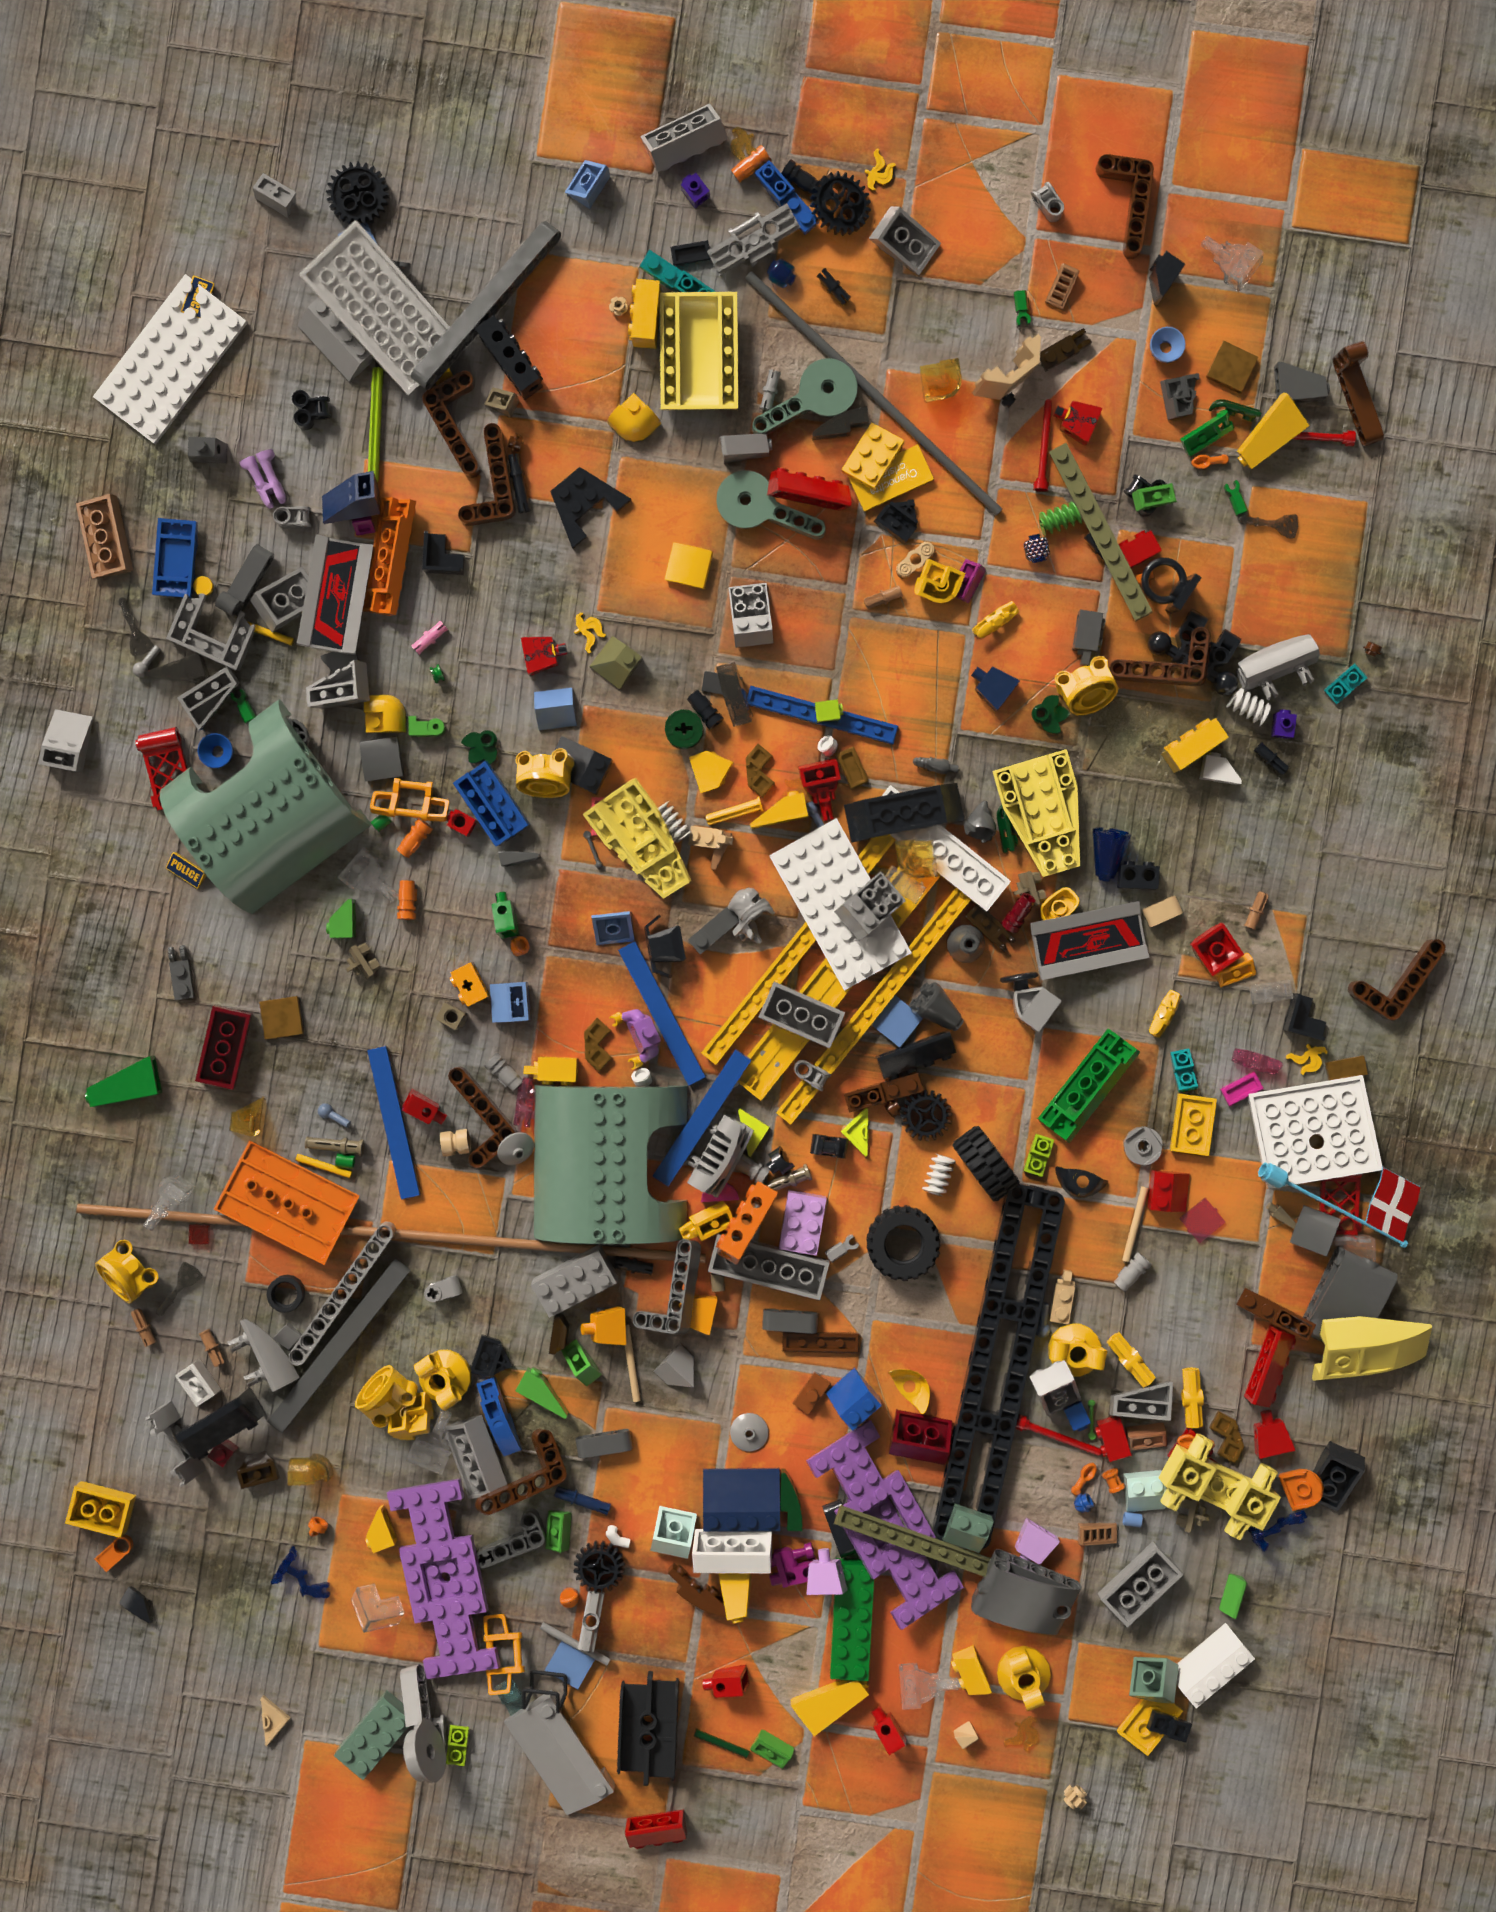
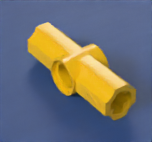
[1107,1332,1156,1388]
[1181,1367,1204,1428]

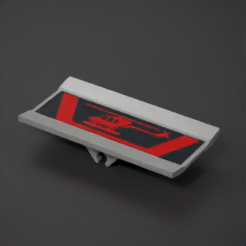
[297,534,373,655]
[1031,901,1150,980]

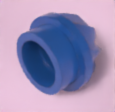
[1074,1493,1094,1513]

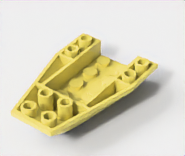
[992,749,1080,877]
[1312,1317,1432,1381]

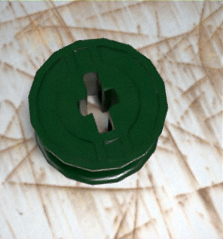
[665,709,703,749]

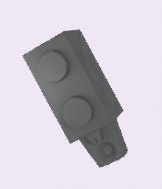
[1072,609,1105,666]

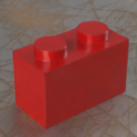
[1118,530,1162,568]
[1095,1416,1132,1462]

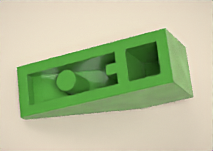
[515,1368,569,1419]

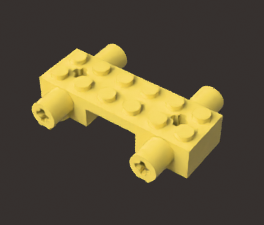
[1159,1433,1281,1540]

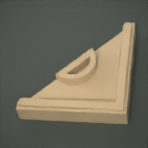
[260,1695,291,1746]

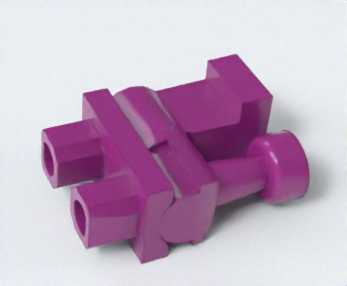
[769,1542,816,1588]

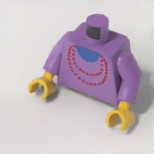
[609,1009,661,1070]

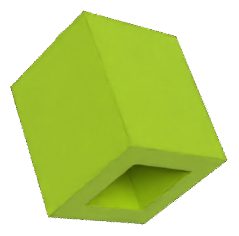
[814,699,843,723]

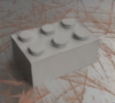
[1029,1360,1082,1416]

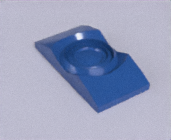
[152,518,198,598]

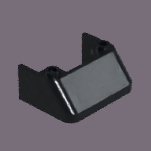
[173,1388,266,1460]

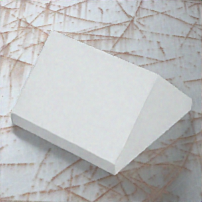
[175,1358,221,1407]

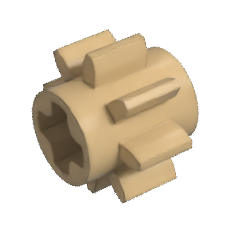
[1064,1785,1087,1810]

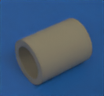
[710,1273,725,1292]

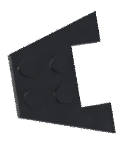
[550,467,631,549]

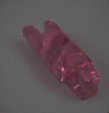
[1231,1048,1283,1075]
[513,1077,535,1128]

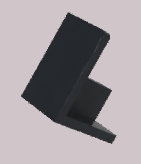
[422,531,465,575]
[1283,993,1326,1041]

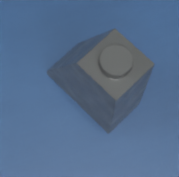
[1274,362,1330,403]

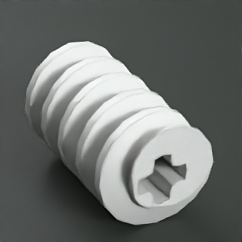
[1226,688,1271,726]
[658,801,692,843]
[922,1154,956,1196]

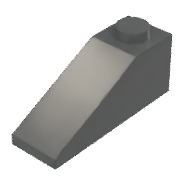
[688,906,739,955]

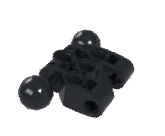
[1148,609,1241,696]

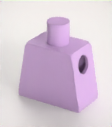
[1015,1518,1060,1564]
[807,1548,847,1595]

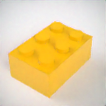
[628,279,661,349]
[1161,718,1229,773]
[65,1481,136,1538]

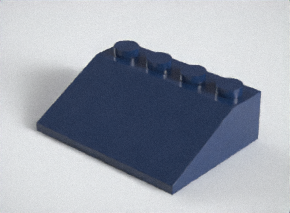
[703,1468,780,1532]

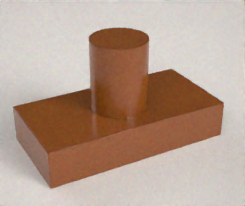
[793,1371,830,1415]

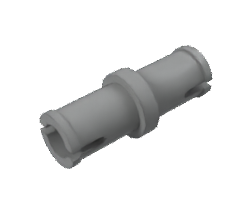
[760,370,781,411]

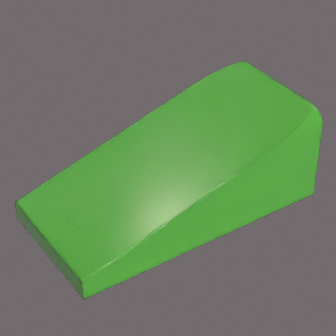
[1132,483,1177,511]

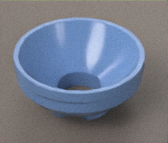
[1150,327,1185,363]

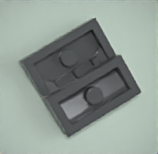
[360,736,404,781]
[1290,1205,1341,1256]

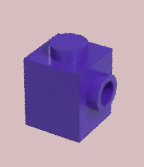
[681,173,710,208]
[1271,710,1297,739]

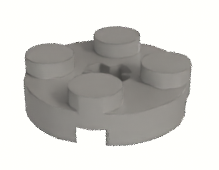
[1123,1126,1163,1165]

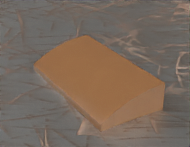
[76,494,133,579]

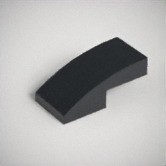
[1146,1709,1192,1743]

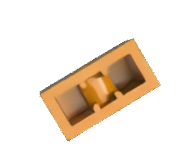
[450,962,490,1007]

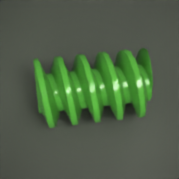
[1039,501,1082,536]

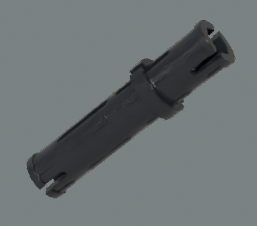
[508,453,531,513]

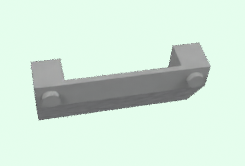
[504,1689,615,1815]

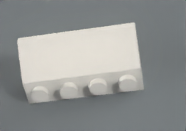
[692,1529,772,1574]
[1177,1623,1255,1708]

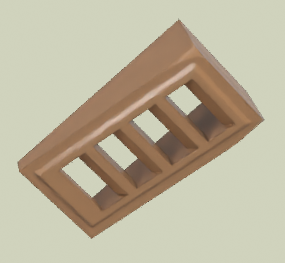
[1045,263,1080,310]
[711,832,732,870]
[1078,1523,1117,1545]

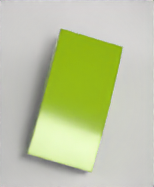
[1023,1134,1054,1178]
[446,1725,469,1766]

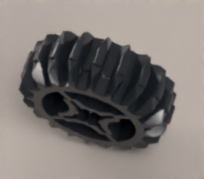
[900,1089,952,1141]
[574,1541,625,1593]

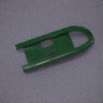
[1209,399,1261,422]
[996,805,1018,853]

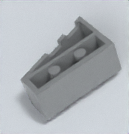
[306,660,370,709]
[177,667,240,730]
[1109,1381,1173,1421]

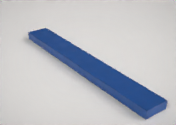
[745,685,898,745]
[618,941,706,1086]
[367,1046,421,1199]
[653,1049,752,1186]

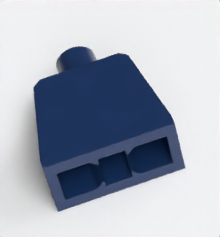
[971,666,1020,712]

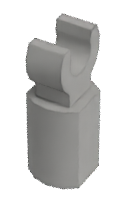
[825,1234,859,1263]

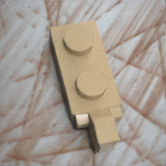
[688,826,734,849]
[1049,1269,1075,1324]

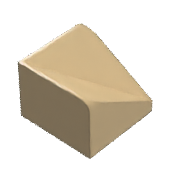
[953,1721,979,1749]

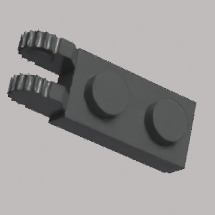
[168,945,195,1000]

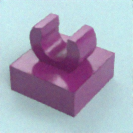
[352,516,376,536]

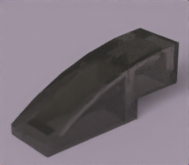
[812,406,869,441]
[716,661,753,727]

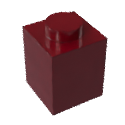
[207,1439,238,1468]

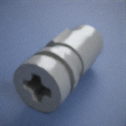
[484,1053,523,1091]
[735,1154,770,1183]
[1114,1252,1152,1292]

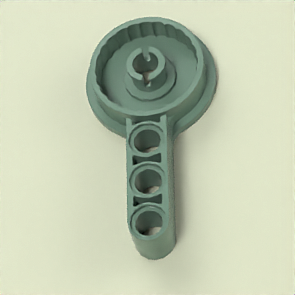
[752,358,857,435]
[716,470,826,540]

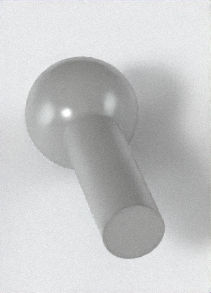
[133,645,161,678]

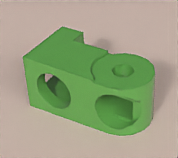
[408,716,446,737]

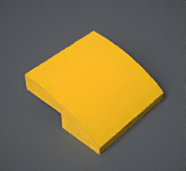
[664,542,713,589]

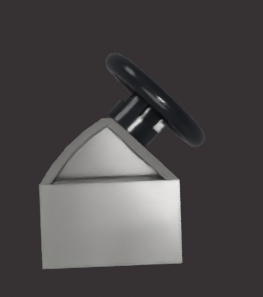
[1000,972,1062,1032]

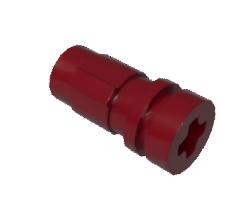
[1002,893,1036,933]

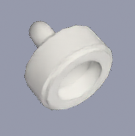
[818,735,838,757]
[631,1068,652,1087]

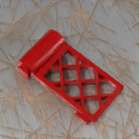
[135,727,187,810]
[1319,1173,1365,1235]

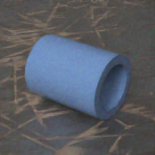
[1123,1512,1143,1528]

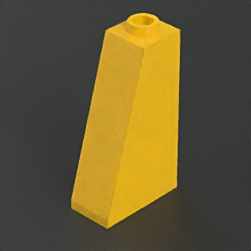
[1237,392,1310,469]
[718,1573,751,1624]
[791,1680,869,1736]

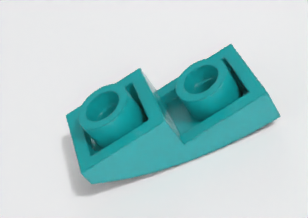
[1324,663,1368,704]
[1170,1048,1198,1092]

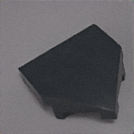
[874,499,918,545]
[470,1334,512,1378]

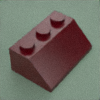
[889,1409,953,1465]

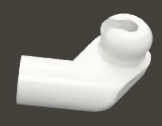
[606,1525,630,1548]

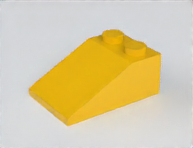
[750,790,808,829]

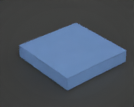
[871,995,923,1047]
[545,1641,595,1689]

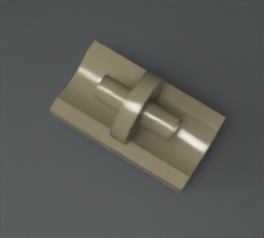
[1013,871,1047,906]
[346,943,381,979]
[1176,1496,1210,1533]

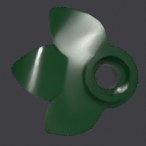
[1031,695,1070,734]
[461,730,497,764]

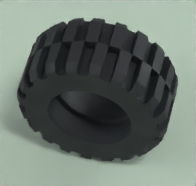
[952,1126,1020,1201]
[866,1205,941,1281]

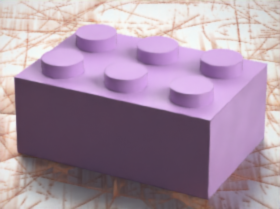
[779,1190,826,1256]

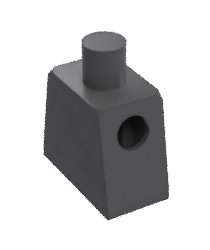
[188,437,228,464]

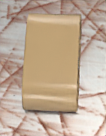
[1142,895,1183,927]

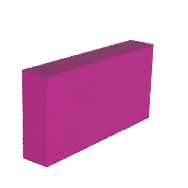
[1220,1071,1264,1106]

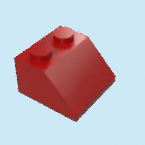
[1147,1169,1190,1212]

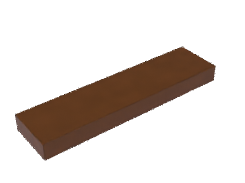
[782,1332,859,1353]

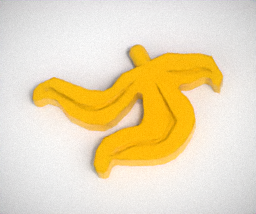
[865,149,896,191]
[574,612,606,653]
[1286,1044,1327,1075]

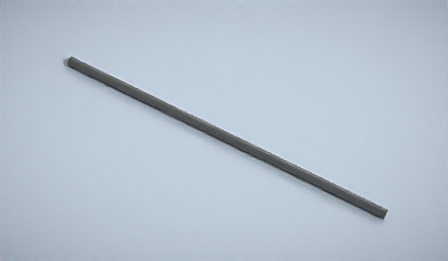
[745,271,1002,516]

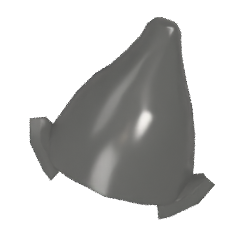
[964,801,996,843]

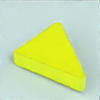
[738,1108,769,1157]
[841,1108,868,1157]

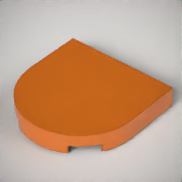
[1278,1469,1324,1511]

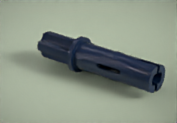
[554,1486,611,1515]

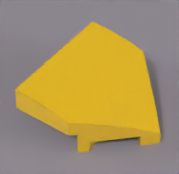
[689,751,734,793]

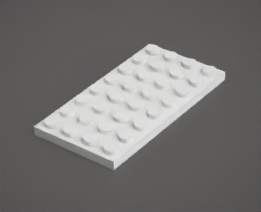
[298,220,450,395]
[93,274,248,445]
[769,818,912,990]

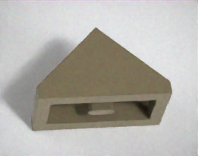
[484,387,519,418]

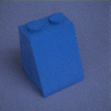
[826,1367,882,1431]

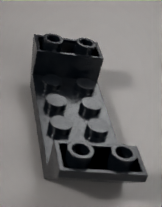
[844,783,965,843]

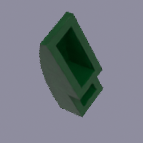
[780,1469,803,1531]

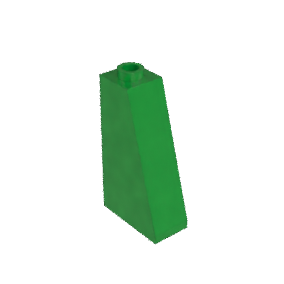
[85,1056,163,1107]

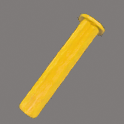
[706,796,763,825]

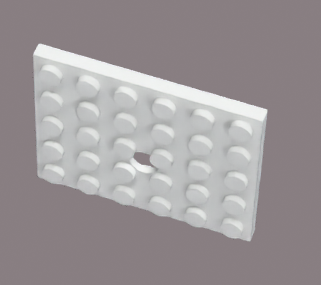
[1248,1075,1382,1189]

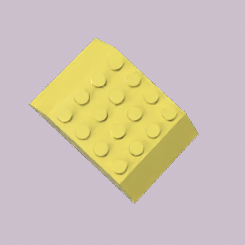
[660,292,738,410]

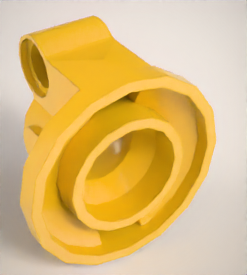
[1055,656,1119,716]
[516,748,574,798]
[95,1240,158,1303]
[1048,1323,1108,1377]
[414,1350,471,1411]
[355,1365,418,1428]
[997,1646,1051,1711]

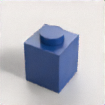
[1063,1401,1091,1431]

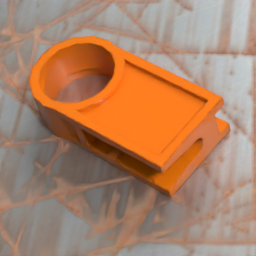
[95,1535,134,1572]

